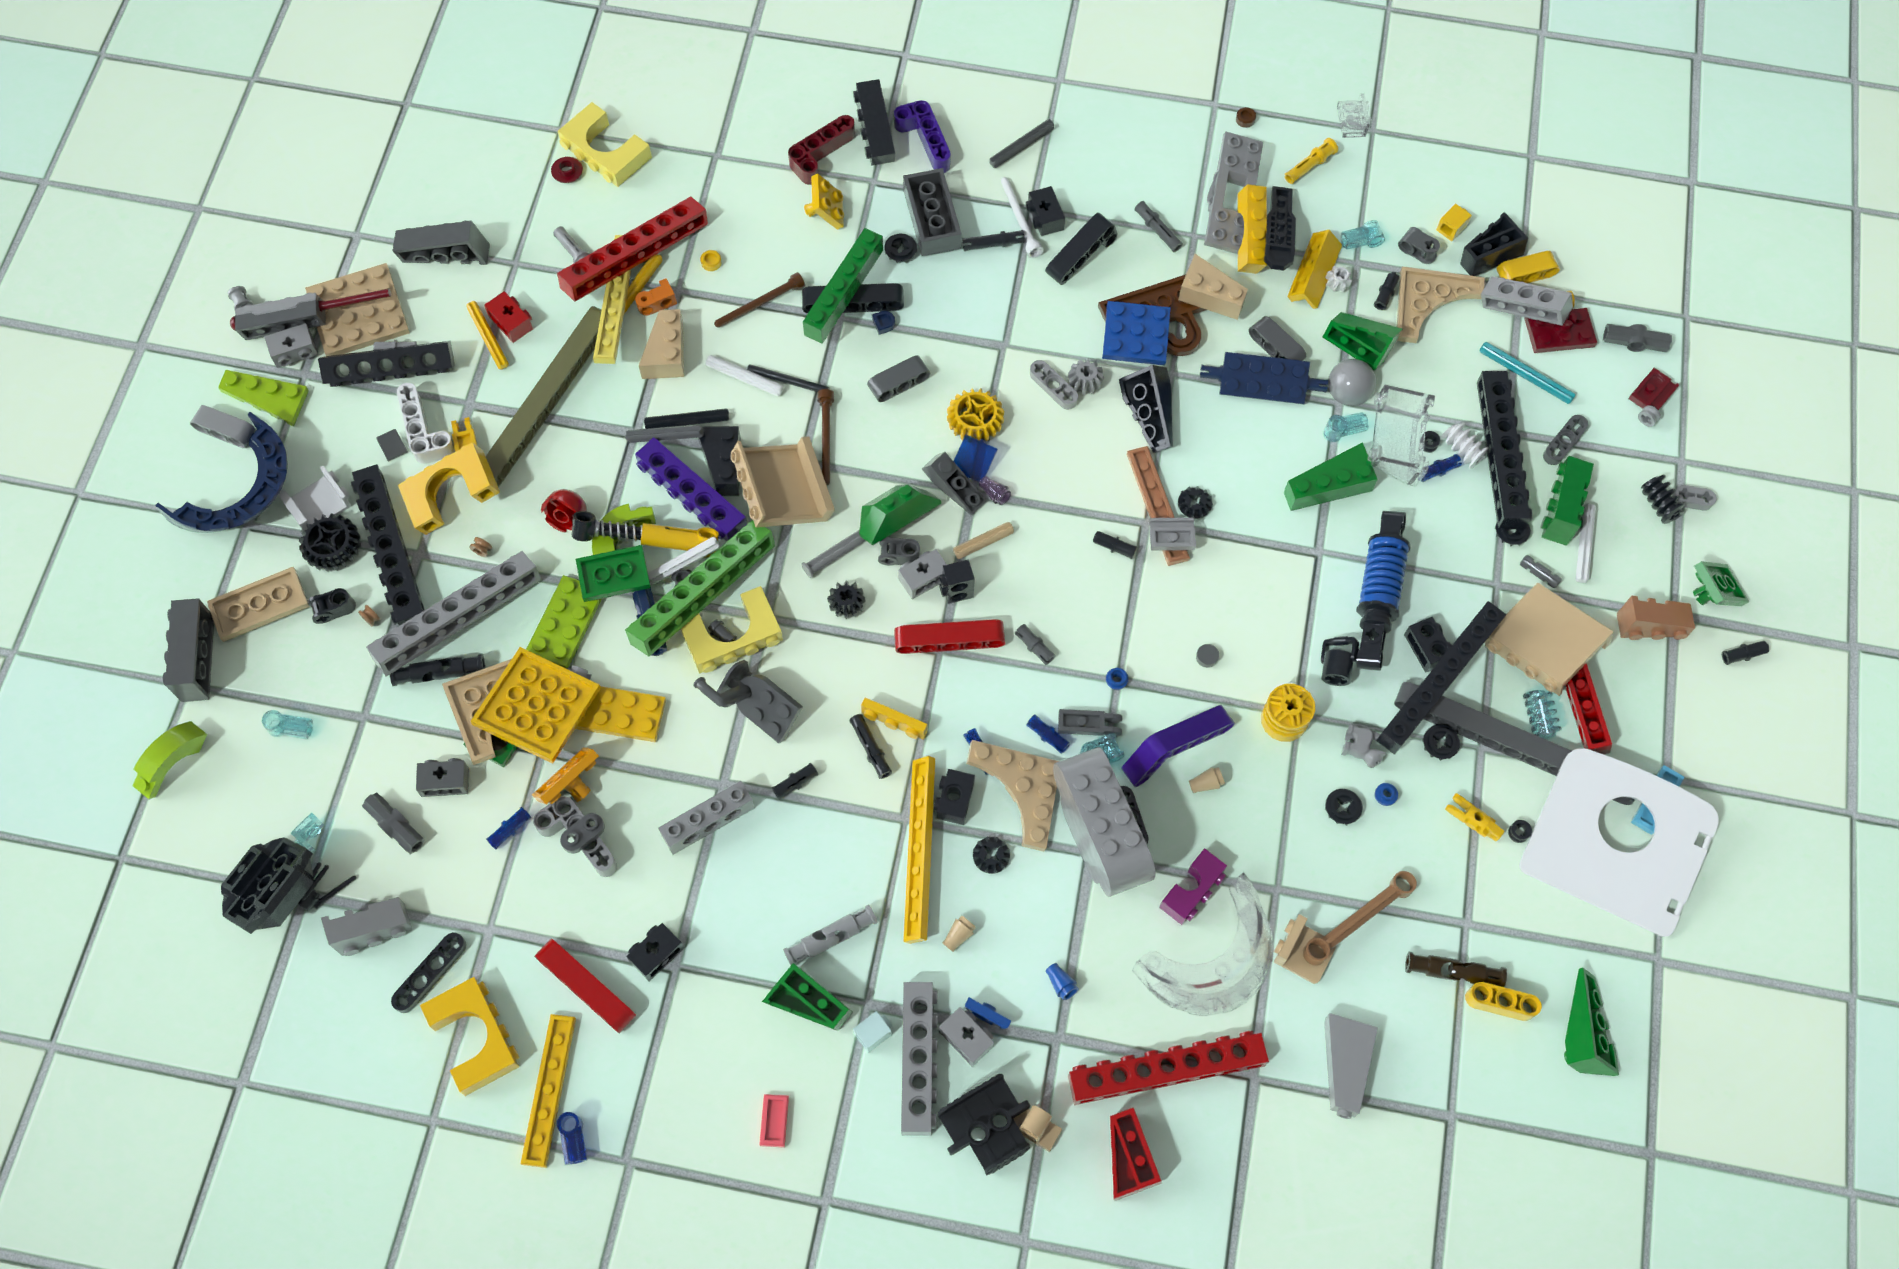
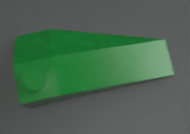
[1564,968,1619,1076]

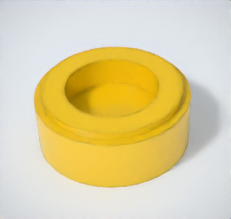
[700,250,722,271]

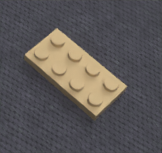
[207,567,310,642]

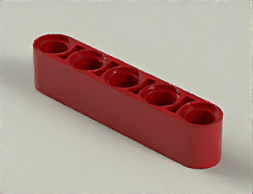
[894,619,1006,654]
[534,938,636,1034]

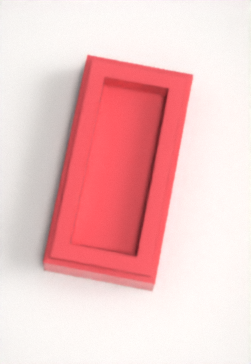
[759,1094,789,1148]

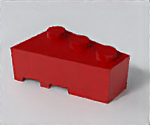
[1110,1107,1162,1201]

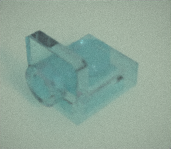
[291,812,324,853]

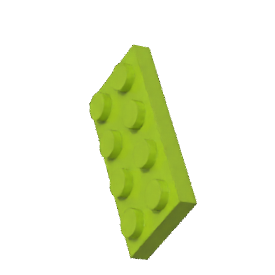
[526,575,602,668]

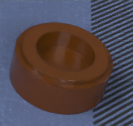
[1236,107,1256,128]

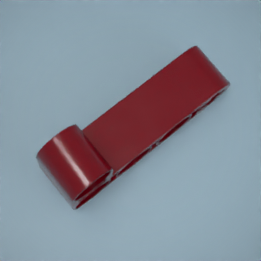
[788,115,855,185]

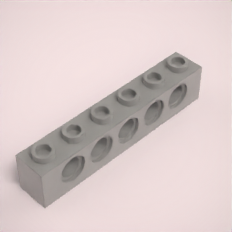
[901,982,938,1136]

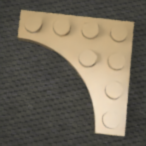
[1396,266,1485,343]
[442,659,511,765]
[966,740,1059,852]

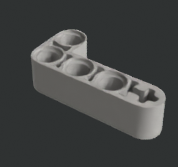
[533,796,617,877]

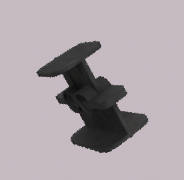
[937,1074,1031,1176]

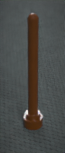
[714,272,806,328]
[817,389,834,486]

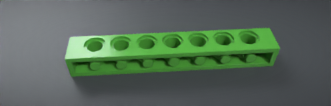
[625,520,775,657]

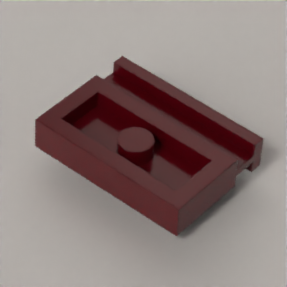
[1628,368,1679,411]

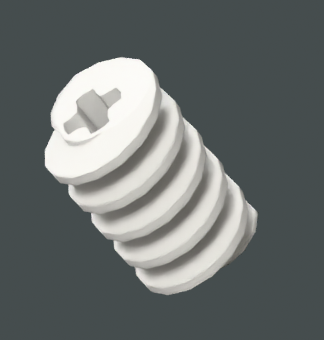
[1441,422,1489,469]

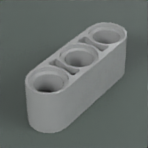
[190,405,256,448]

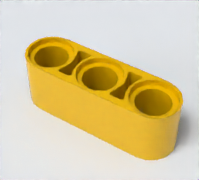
[1496,251,1560,283]
[1465,982,1542,1021]

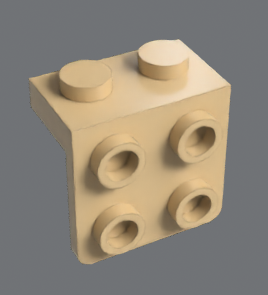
[1274,914,1336,984]

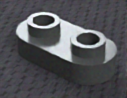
[560,813,605,854]

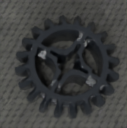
[299,513,361,572]

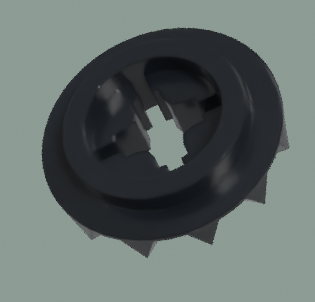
[884,233,917,264]
[1178,486,1213,519]
[1494,522,1531,547]
[1422,725,1460,761]
[1325,789,1363,826]
[973,836,1010,874]

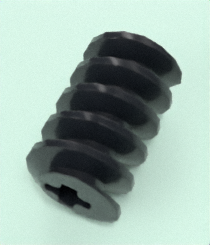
[1641,474,1685,524]

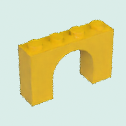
[398,442,500,535]
[420,977,520,1096]

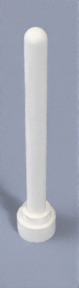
[1001,177,1043,258]

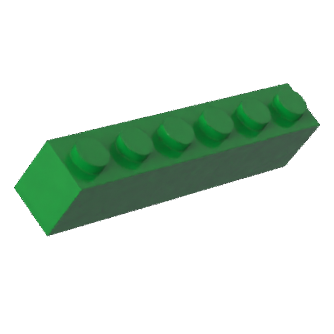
[803,228,883,344]

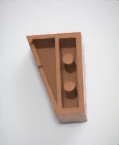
[1617,595,1695,640]

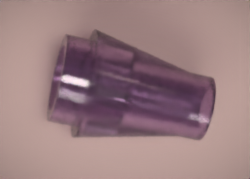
[979,476,1011,505]

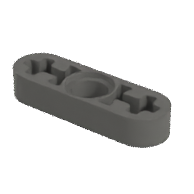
[1543,415,1588,465]

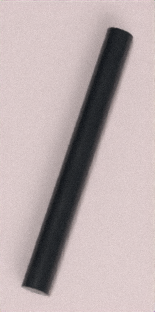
[747,364,830,392]

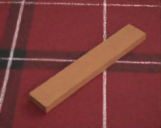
[1126,446,1190,566]

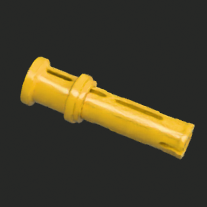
[1284,138,1338,184]

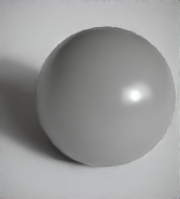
[1328,359,1376,406]

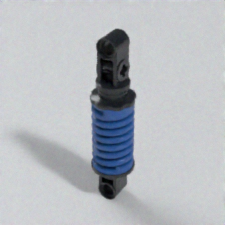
[1356,511,1411,671]

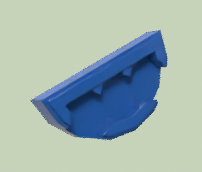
[965,997,1011,1029]

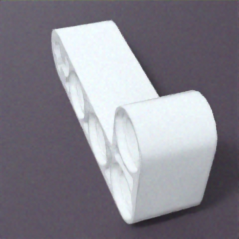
[397,383,455,464]

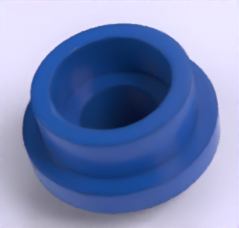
[1106,668,1129,690]
[1374,783,1398,806]

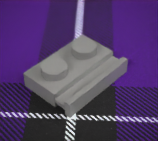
[1149,518,1196,551]

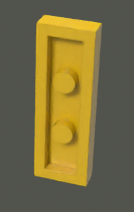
[861,698,928,740]

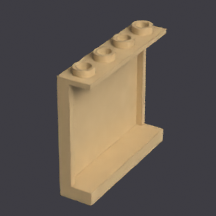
[731,436,835,528]
[1485,583,1613,696]

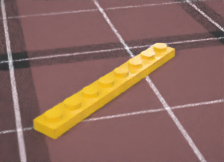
[903,756,935,944]

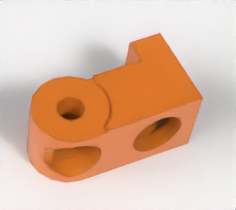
[635,278,677,316]

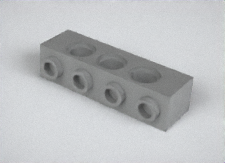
[1481,276,1573,325]
[658,781,755,855]

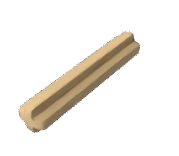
[953,522,1014,559]

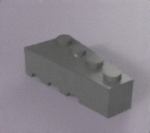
[392,220,490,265]

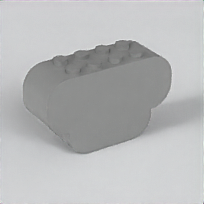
[1053,747,1156,897]

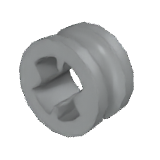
[1638,406,1661,427]

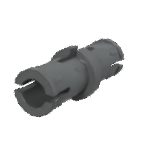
[1015,624,1056,665]

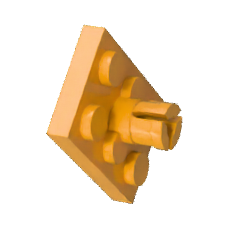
[532,747,599,804]

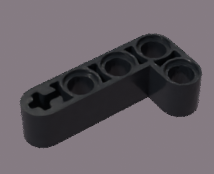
[1045,212,1118,285]

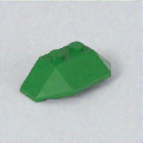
[859,484,941,545]

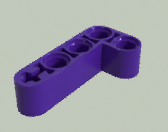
[894,100,951,173]

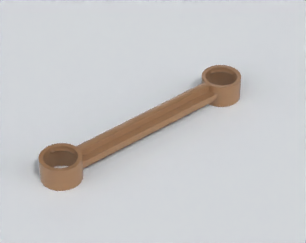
[1303,871,1417,965]

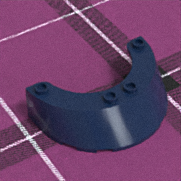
[155,412,288,533]

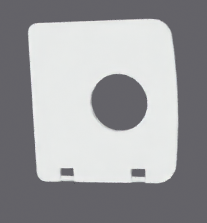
[1519,748,1719,937]

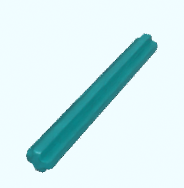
[1479,342,1576,404]

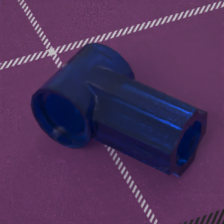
[557,1112,588,1165]

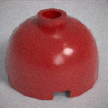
[541,489,587,533]

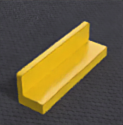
[1287,229,1342,309]

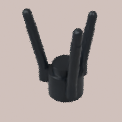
[298,862,357,911]

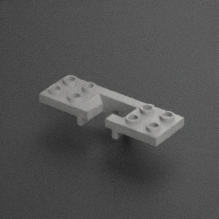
[1204,131,1263,254]

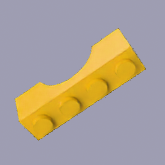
[1238,184,1267,274]

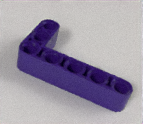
[1121,705,1235,787]

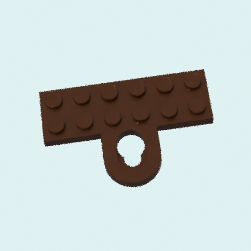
[1098,274,1206,356]

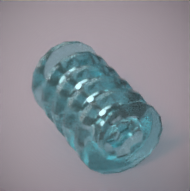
[1523,690,1562,740]

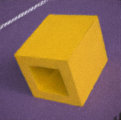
[1436,203,1472,241]

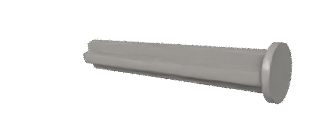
[801,530,866,578]

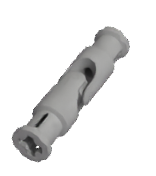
[783,904,878,965]

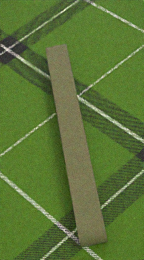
[486,306,602,488]

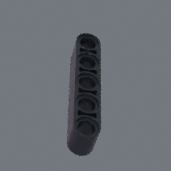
[802,283,904,314]

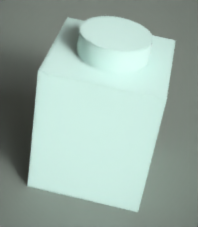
[853,1011,892,1053]

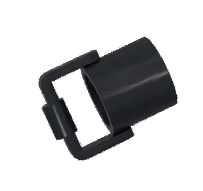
[1321,636,1359,686]

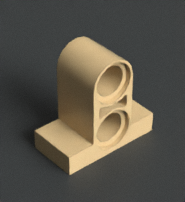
[1013,1103,1062,1152]

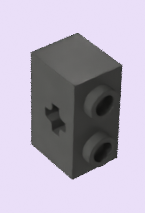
[416,758,469,797]

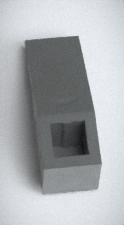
[922,451,987,515]

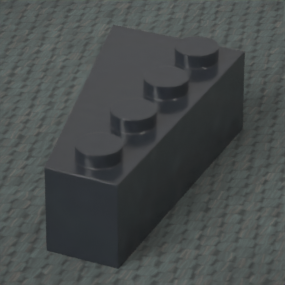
[853,79,896,166]

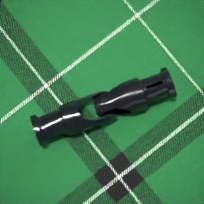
[390,653,486,686]

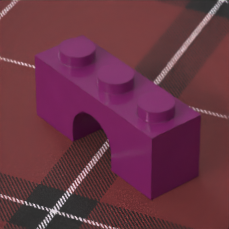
[1159,848,1227,925]

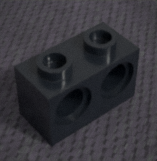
[939,559,975,604]
[1404,616,1452,673]

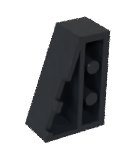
[698,426,741,496]

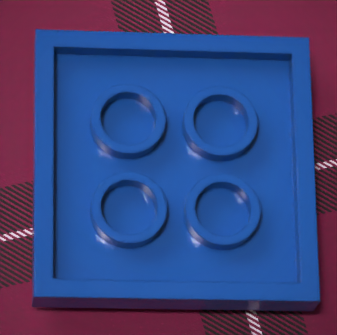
[1102,301,1170,366]

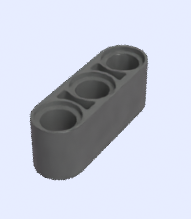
[1248,316,1306,361]
[867,355,931,402]

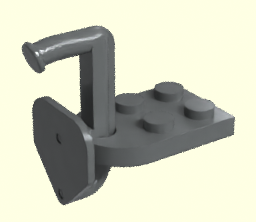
[693,659,803,743]

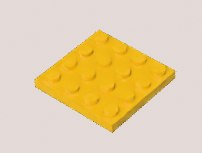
[471,647,601,764]

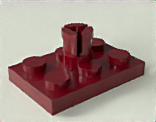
[1524,308,1597,353]

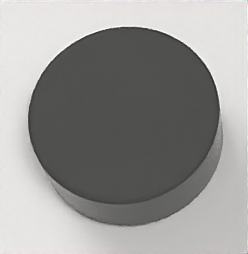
[1196,644,1219,668]

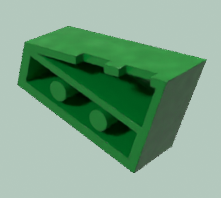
[1322,312,1403,371]
[762,963,853,1031]

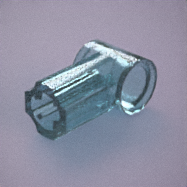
[1341,220,1385,250]
[1323,412,1369,442]
[261,710,313,740]

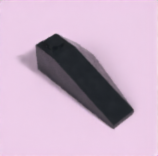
[1119,365,1173,453]

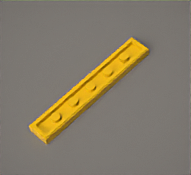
[520,1014,576,1168]

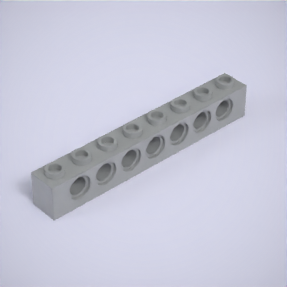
[366,551,541,676]

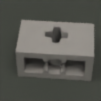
[264,323,318,368]
[898,549,947,599]
[939,1007,994,1067]

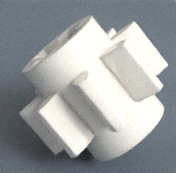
[1325,266,1352,292]

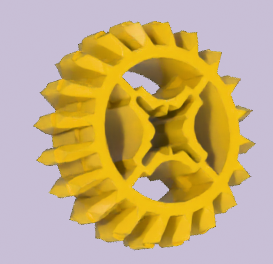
[947,388,1004,444]

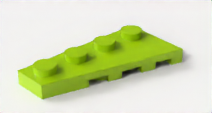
[218,370,309,427]

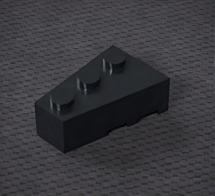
[1460,211,1528,276]

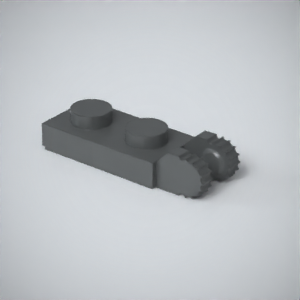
[1058,709,1122,736]

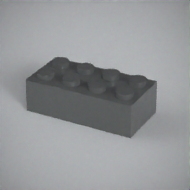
[903,168,962,256]
[163,598,214,702]

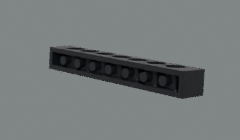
[1477,371,1532,529]
[351,464,425,626]
[1376,601,1507,755]

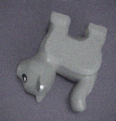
[1341,724,1386,768]

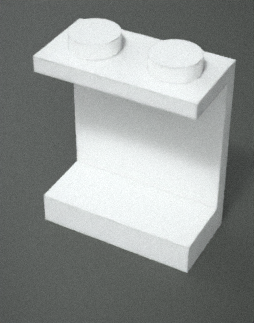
[278,466,351,530]

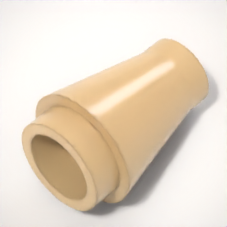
[1189,767,1225,794]
[942,915,976,952]

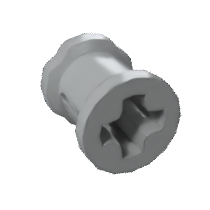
[227,286,253,310]

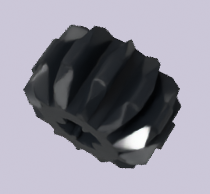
[827,580,866,620]

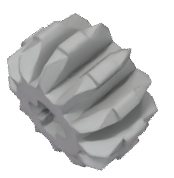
[1068,358,1104,395]

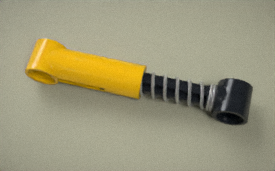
[571,511,719,558]

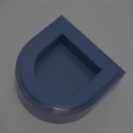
[872,311,895,335]

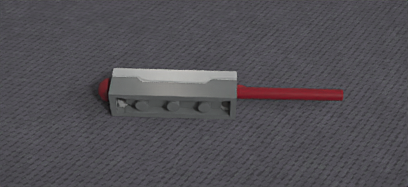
[230,288,391,340]

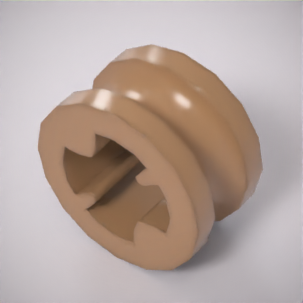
[469,537,492,557]
[358,604,381,627]

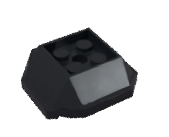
[221,837,314,934]

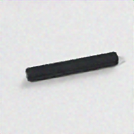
[644,408,729,429]

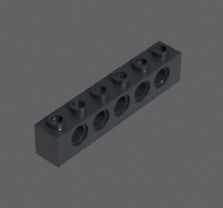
[318,340,455,387]

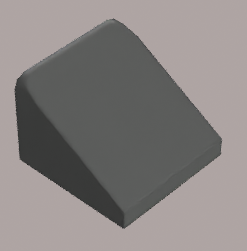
[376,429,408,462]

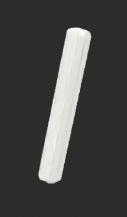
[705,355,783,396]
[1575,503,1596,584]
[648,537,720,586]

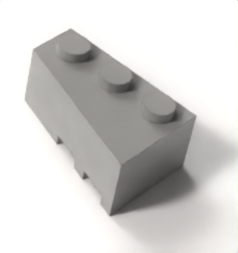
[321,897,412,956]

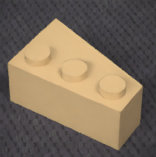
[1178,254,1248,320]
[639,309,684,379]

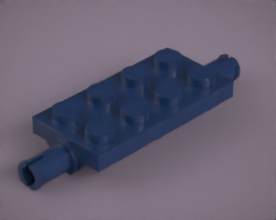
[1200,352,1328,405]

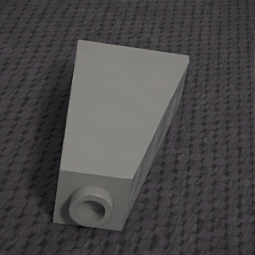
[1324,1013,1378,1119]

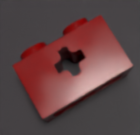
[484,291,533,343]

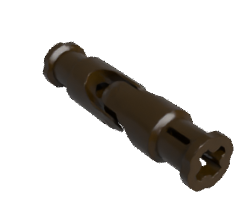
[1405,951,1507,987]

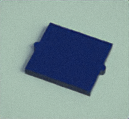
[954,434,998,484]

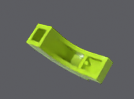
[592,503,656,555]
[132,721,207,799]

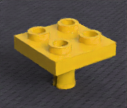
[804,174,844,230]

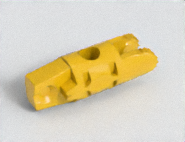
[1445,793,1505,841]

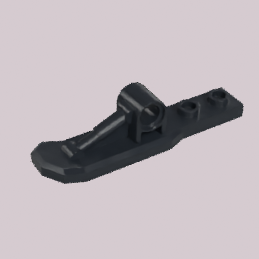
[1264,186,1296,271]

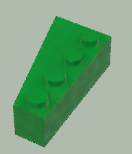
[1284,442,1378,511]
[1540,456,1594,546]

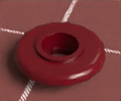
[551,156,583,183]

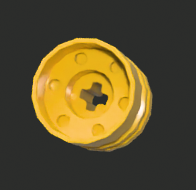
[1261,684,1315,742]

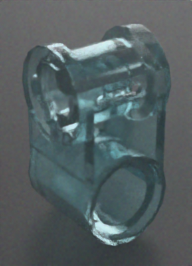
[1079,733,1125,763]

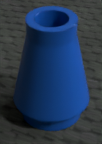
[1045,963,1079,1000]

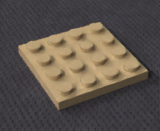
[305,263,410,356]

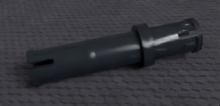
[962,230,1025,251]
[849,714,892,779]

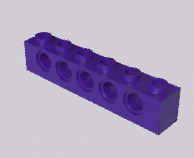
[635,437,747,541]

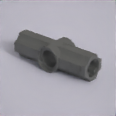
[1603,323,1672,353]
[362,792,425,855]

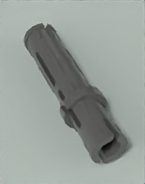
[1134,201,1183,253]

